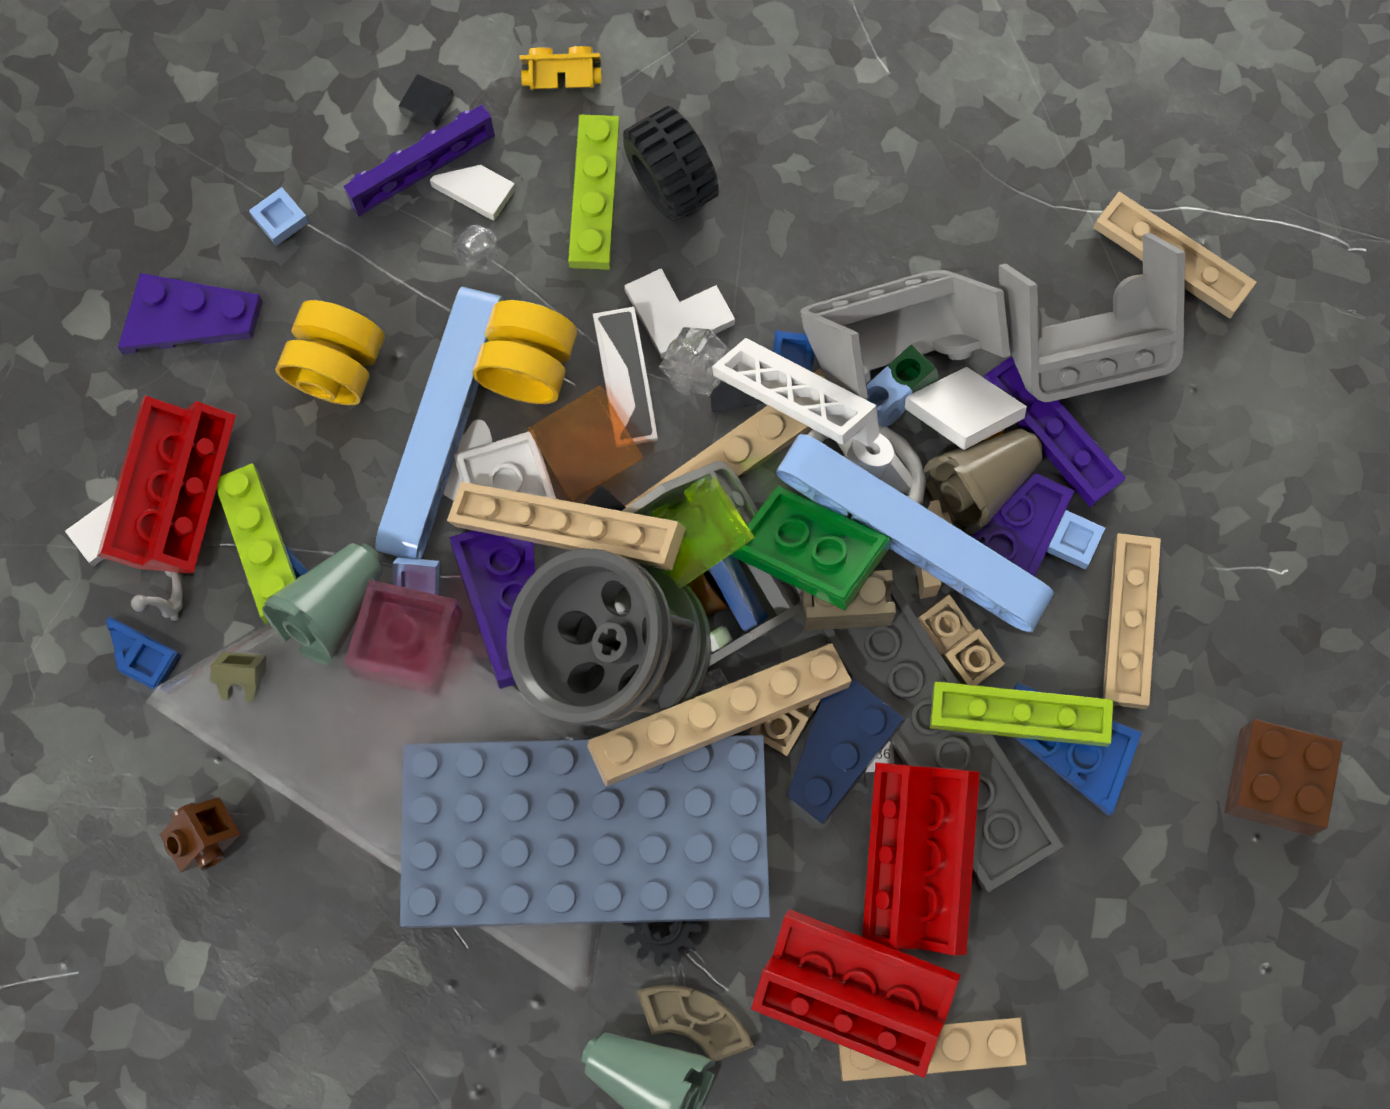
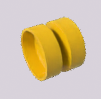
[275,300,385,405]
[472,300,577,404]

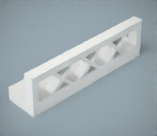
[712,338,879,446]

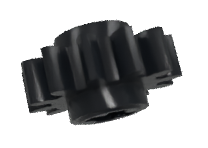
[622,921,702,967]

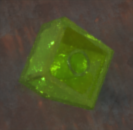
[649,477,755,589]

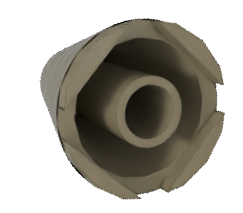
[924,429,1042,534]

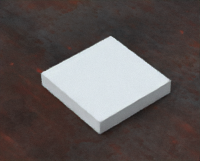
[905,367,1027,450]
[453,430,556,499]

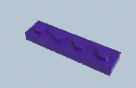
[343,104,495,217]
[984,356,1126,508]

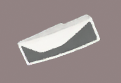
[593,307,658,448]

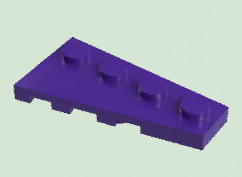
[449,530,535,689]

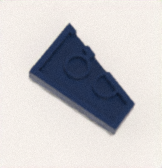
[787,675,906,824]

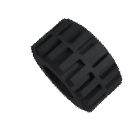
[623,106,719,221]

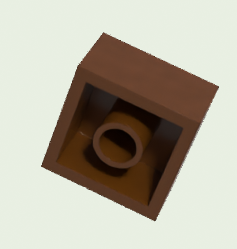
[1224,719,1343,836]

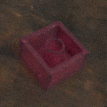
[344,579,462,697]

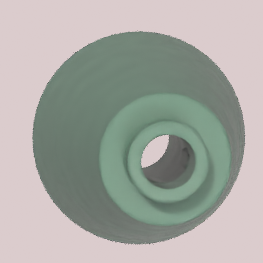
[262,543,383,665]
[582,1032,715,1109]

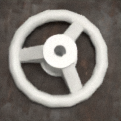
[808,424,926,505]

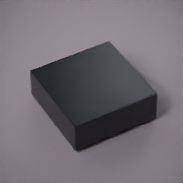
[399,74,454,128]

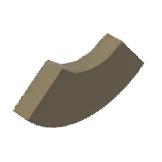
[637,985,754,1062]

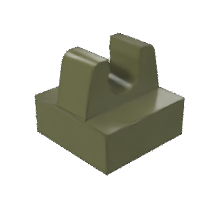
[210,652,266,702]

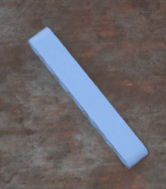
[375,286,503,559]
[776,434,1054,632]

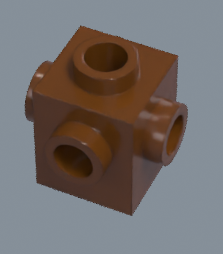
[159,797,241,873]

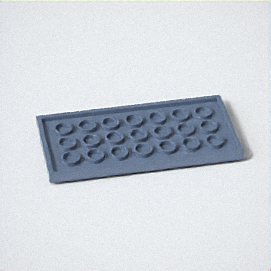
[400,735,770,928]

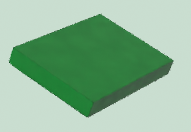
[731,485,891,611]

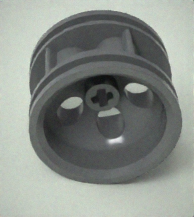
[507,549,711,730]

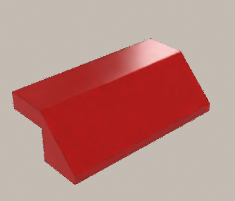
[97,396,236,574]
[862,762,980,956]
[751,909,961,1078]

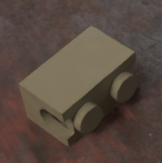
[801,570,896,631]

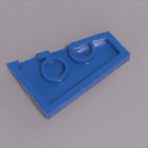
[1014,682,1142,816]

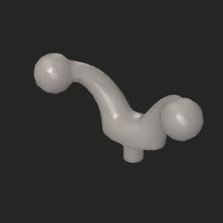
[131,571,184,621]

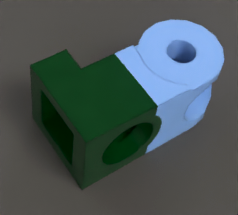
[866,344,940,427]

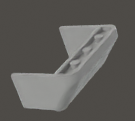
[999,233,1185,402]
[800,270,1010,400]
[622,461,803,667]

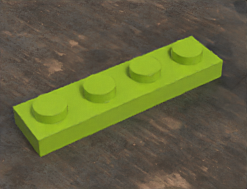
[568,114,620,270]
[216,463,296,624]
[930,681,1113,747]

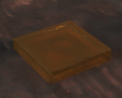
[528,385,644,502]

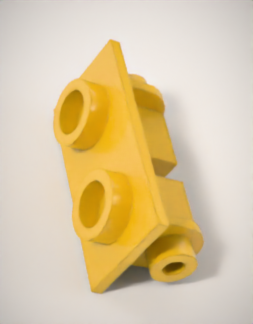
[520,46,602,90]

